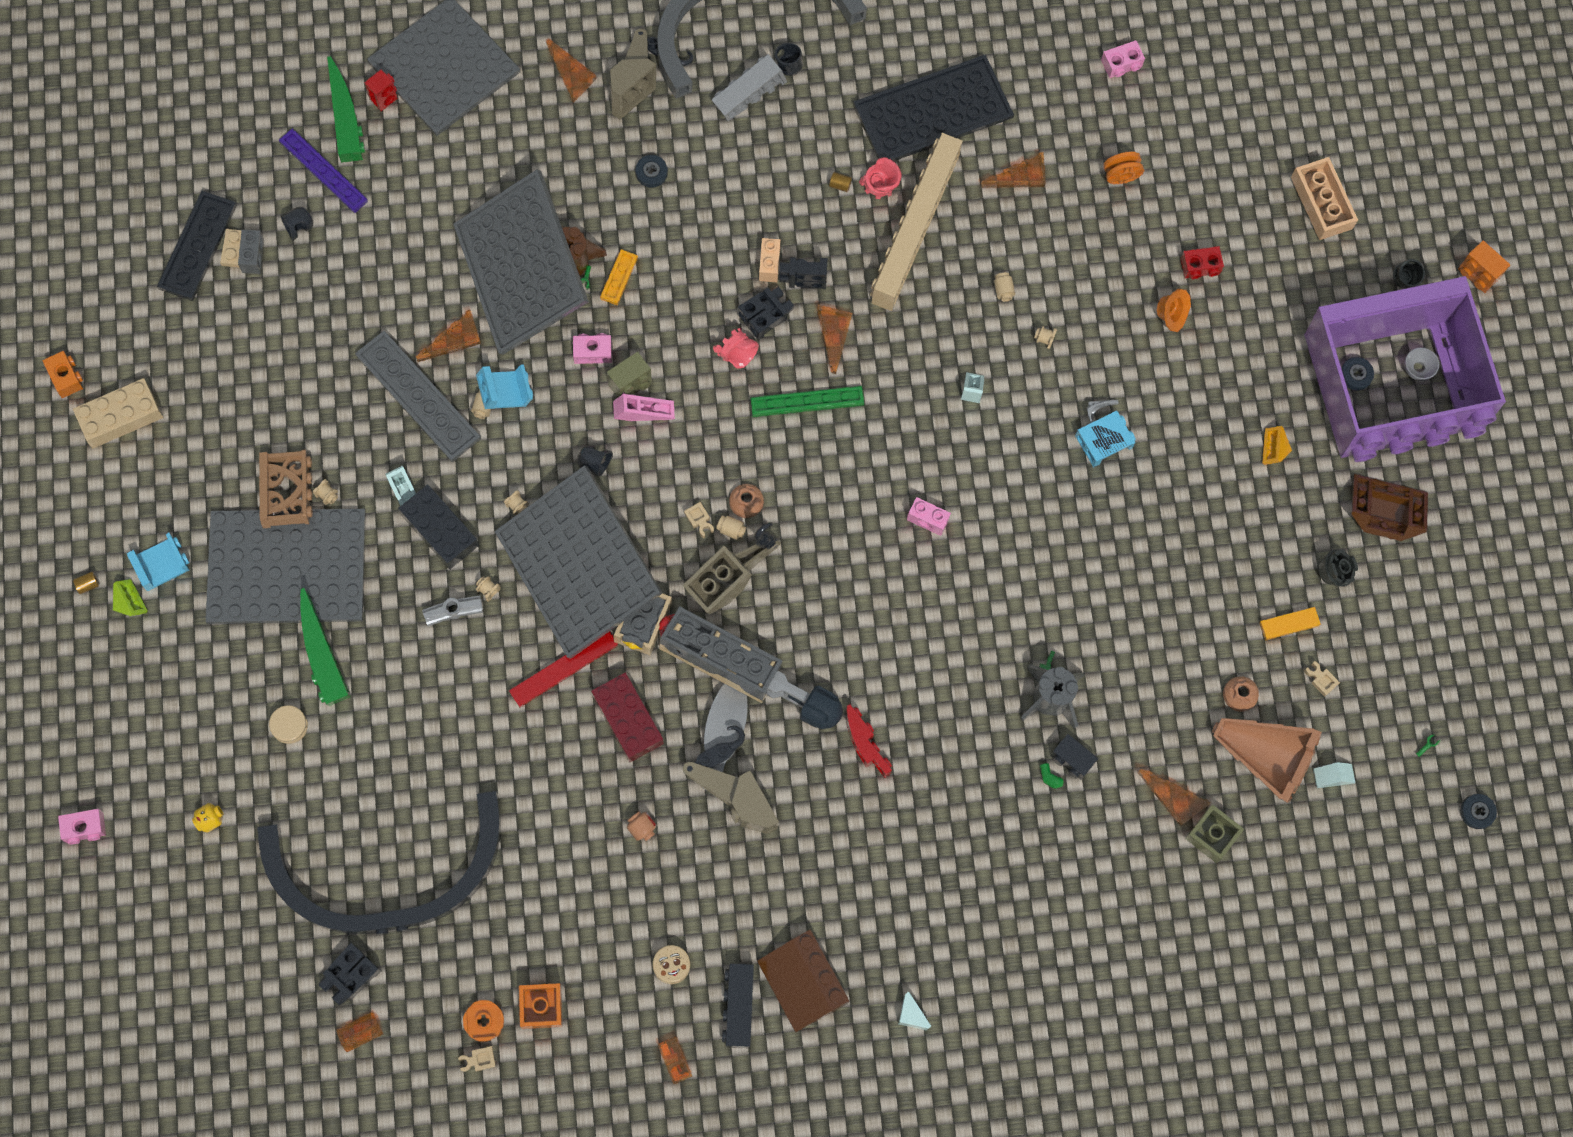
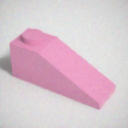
[613,394,675,421]

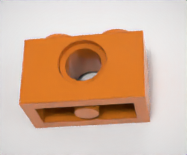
[42,351,83,398]

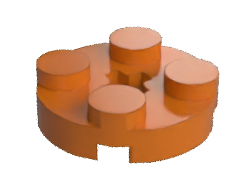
[463,1000,504,1042]

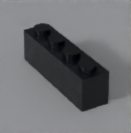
[722,964,754,1048]

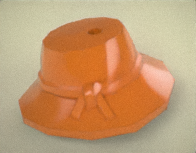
[1157,289,1191,332]

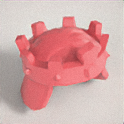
[859,157,901,199]
[713,328,759,369]

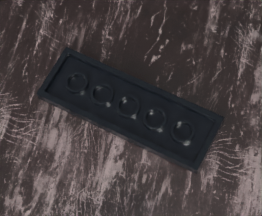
[157,191,237,301]

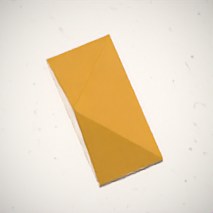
[1262,426,1292,465]

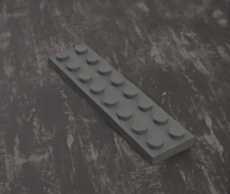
[355,331,481,462]

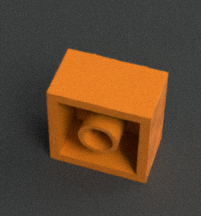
[1458,240,1511,293]
[519,983,563,1029]

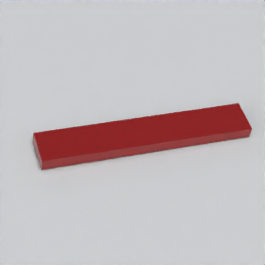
[509,631,618,708]

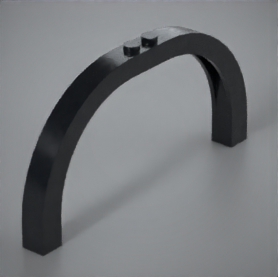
[257,791,501,935]

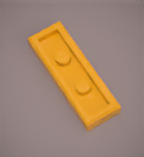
[600,250,638,306]
[1259,607,1321,641]

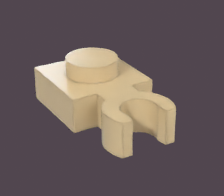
[684,502,714,538]
[1304,661,1340,697]
[458,1046,496,1072]

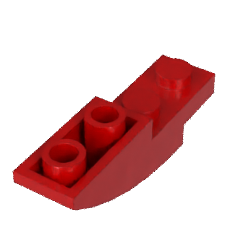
[846,704,892,778]

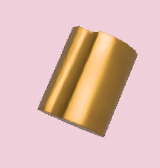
[829,172,852,192]
[73,572,99,594]

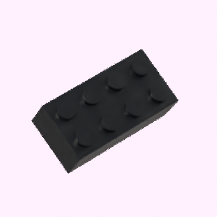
[398,484,479,570]

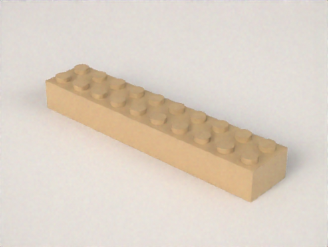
[870,133,963,311]

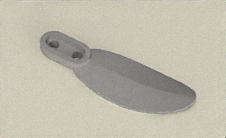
[702,684,747,791]

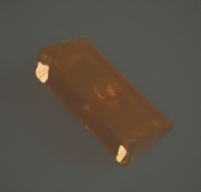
[336,1012,383,1052]

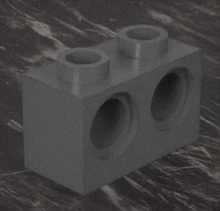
[238,230,264,274]

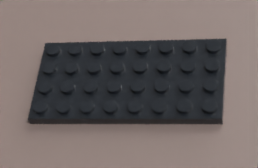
[853,54,1014,161]

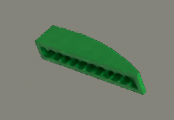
[327,56,365,163]
[300,588,351,706]

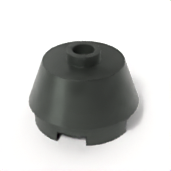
[1319,550,1358,587]

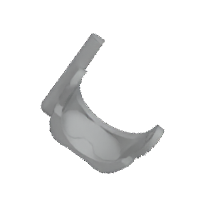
[1087,400,1119,423]

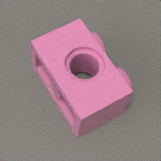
[573,333,612,364]
[907,497,951,536]
[58,809,106,845]

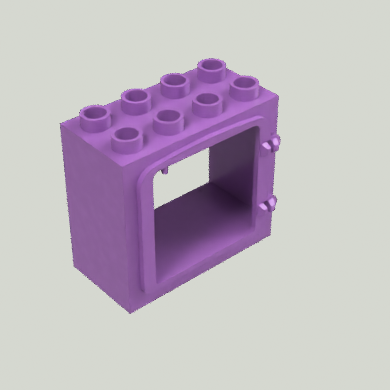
[1304,276,1506,462]

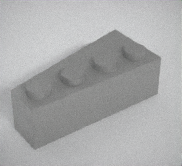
[712,54,787,121]

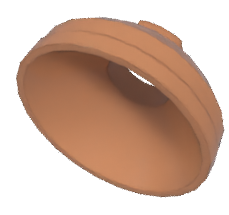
[729,484,764,518]
[1223,677,1259,712]

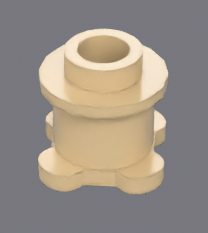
[1034,325,1057,349]
[313,479,338,505]
[504,490,529,515]
[476,576,501,602]

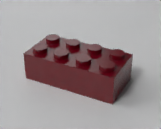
[591,672,664,763]

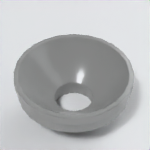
[1404,347,1439,381]

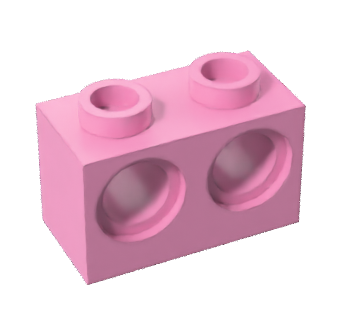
[1101,41,1145,78]

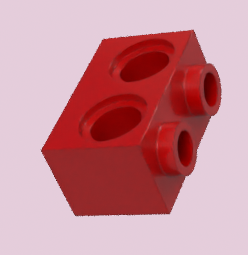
[364,69,398,112]
[1180,246,1224,279]

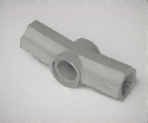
[422,596,483,627]

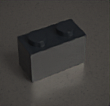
[1051,734,1098,780]

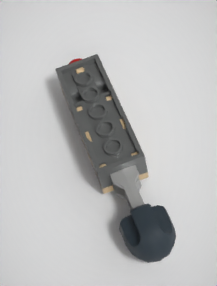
[659,606,843,729]

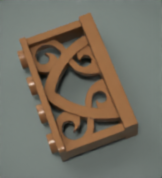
[259,450,313,528]

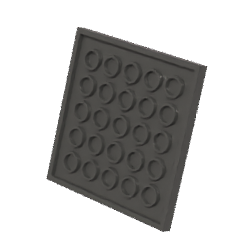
[367,0,520,136]

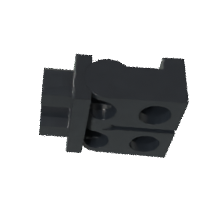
[779,257,828,289]
[737,286,794,341]
[318,943,381,1005]

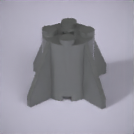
[1021,664,1084,729]

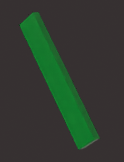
[750,386,864,417]

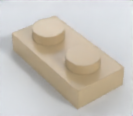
[220,229,241,268]

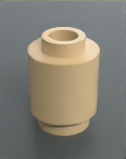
[994,272,1015,302]
[471,390,491,419]
[716,515,746,540]

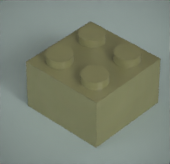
[607,352,652,398]
[1185,804,1244,863]

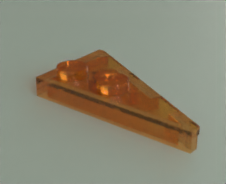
[546,39,597,102]
[981,152,1046,188]
[817,304,853,374]
[416,310,481,362]
[1137,768,1211,827]

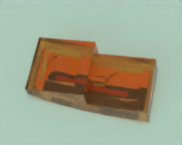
[657,1036,692,1084]

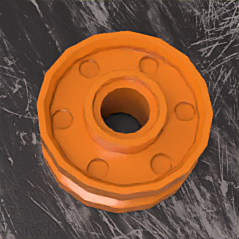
[1103,152,1145,184]

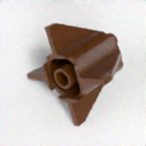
[561,226,607,276]

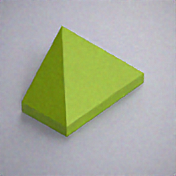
[113,579,148,616]

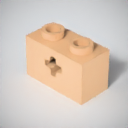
[759,238,781,282]

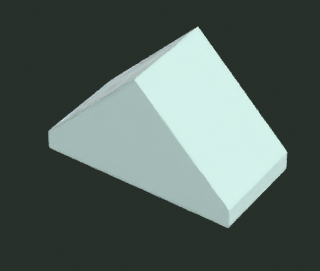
[961,372,984,403]
[385,466,416,506]
[1313,762,1355,788]
[898,992,931,1030]

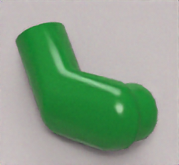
[1040,763,1064,789]

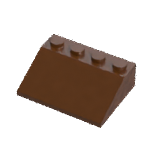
[757,930,849,1033]

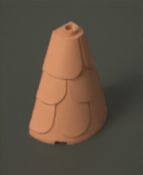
[1212,718,1322,803]

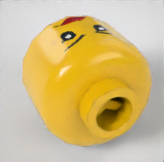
[192,803,224,833]

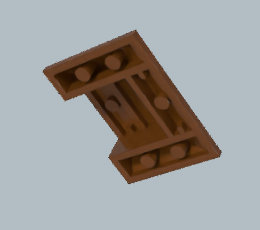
[1351,474,1428,541]

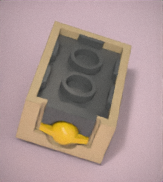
[614,594,672,655]

